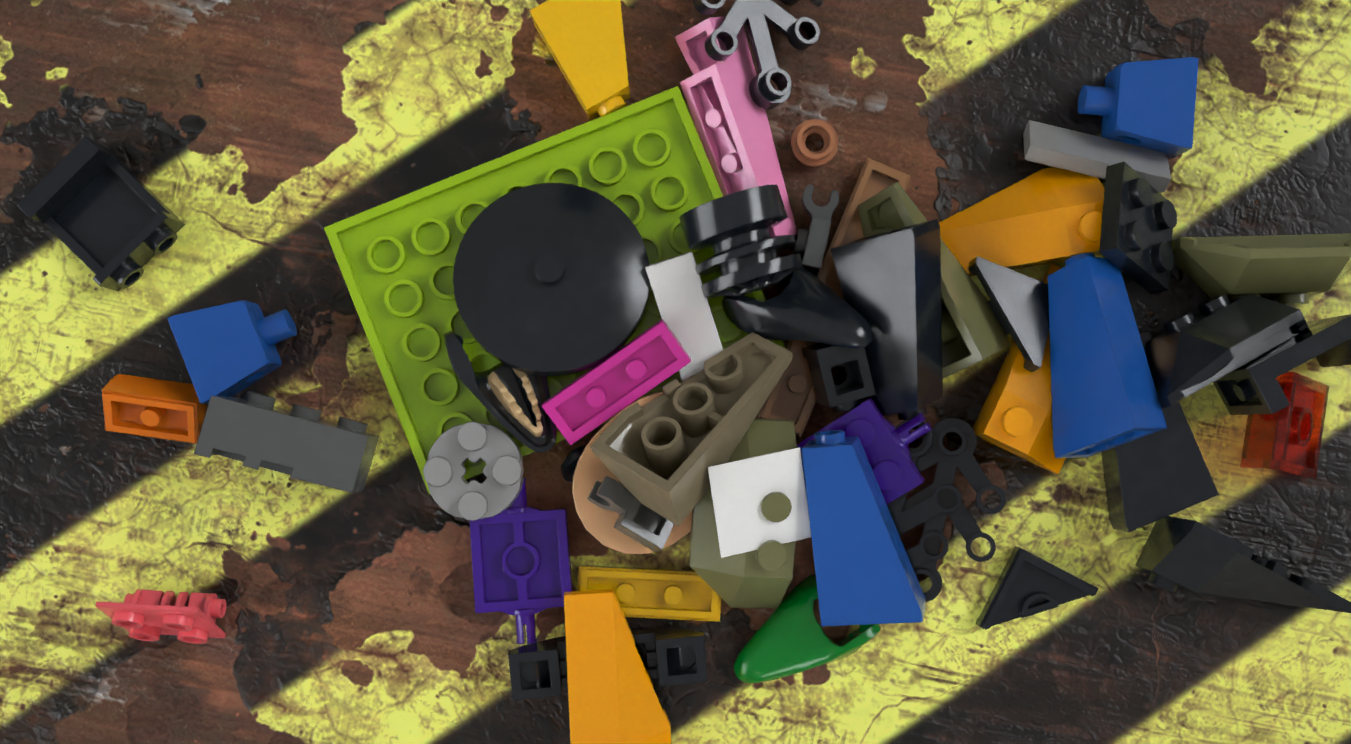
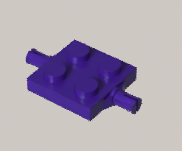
[797,398,932,504]
[469,478,573,644]

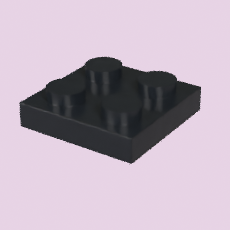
[1099,162,1177,294]

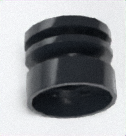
[679,184,804,299]

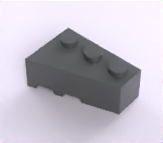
[194,391,379,493]

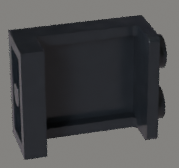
[17,137,185,291]
[1213,314,1351,415]

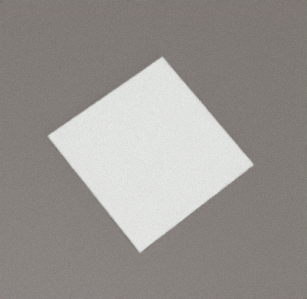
[708,447,811,558]

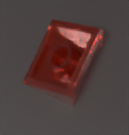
[1240,372,1329,479]

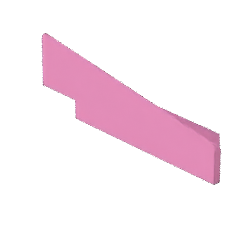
[675,17,797,237]

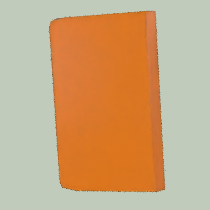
[102,374,207,444]

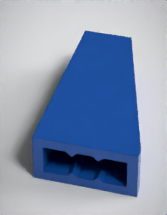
[1048,253,1167,458]
[802,430,926,626]

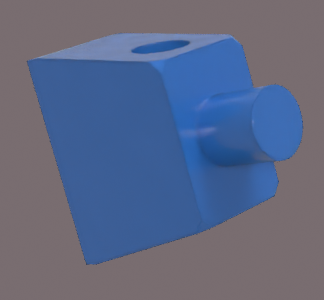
[1078,57,1199,158]
[167,300,297,404]

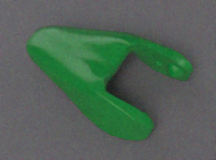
[733,574,881,683]

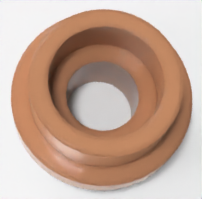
[791,119,838,167]

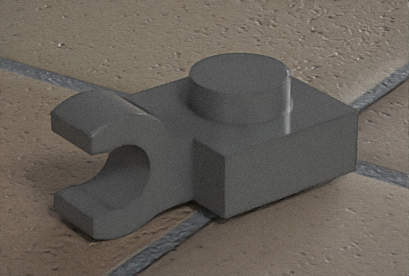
[792,184,839,274]
[587,476,674,552]

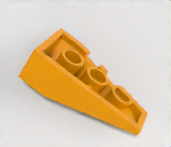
[939,167,1105,276]
[973,263,1066,474]
[564,589,672,744]

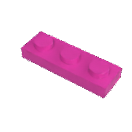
[542,319,691,445]

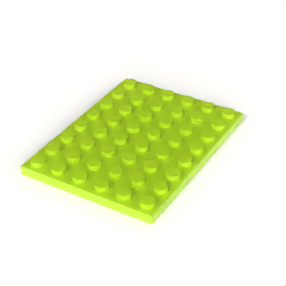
[324,86,786,494]

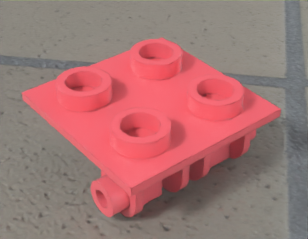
[95,589,226,644]

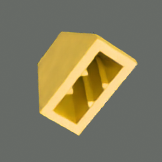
[530,0,630,121]

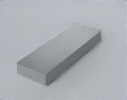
[1023,120,1171,193]

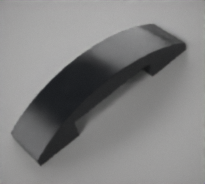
[508,628,708,700]

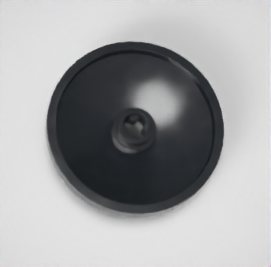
[453,183,650,376]

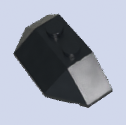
[1145,293,1309,408]

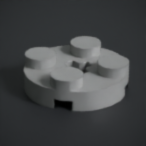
[423,422,524,521]

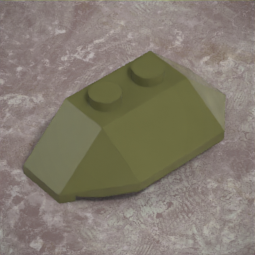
[1171,233,1351,305]
[689,418,797,608]

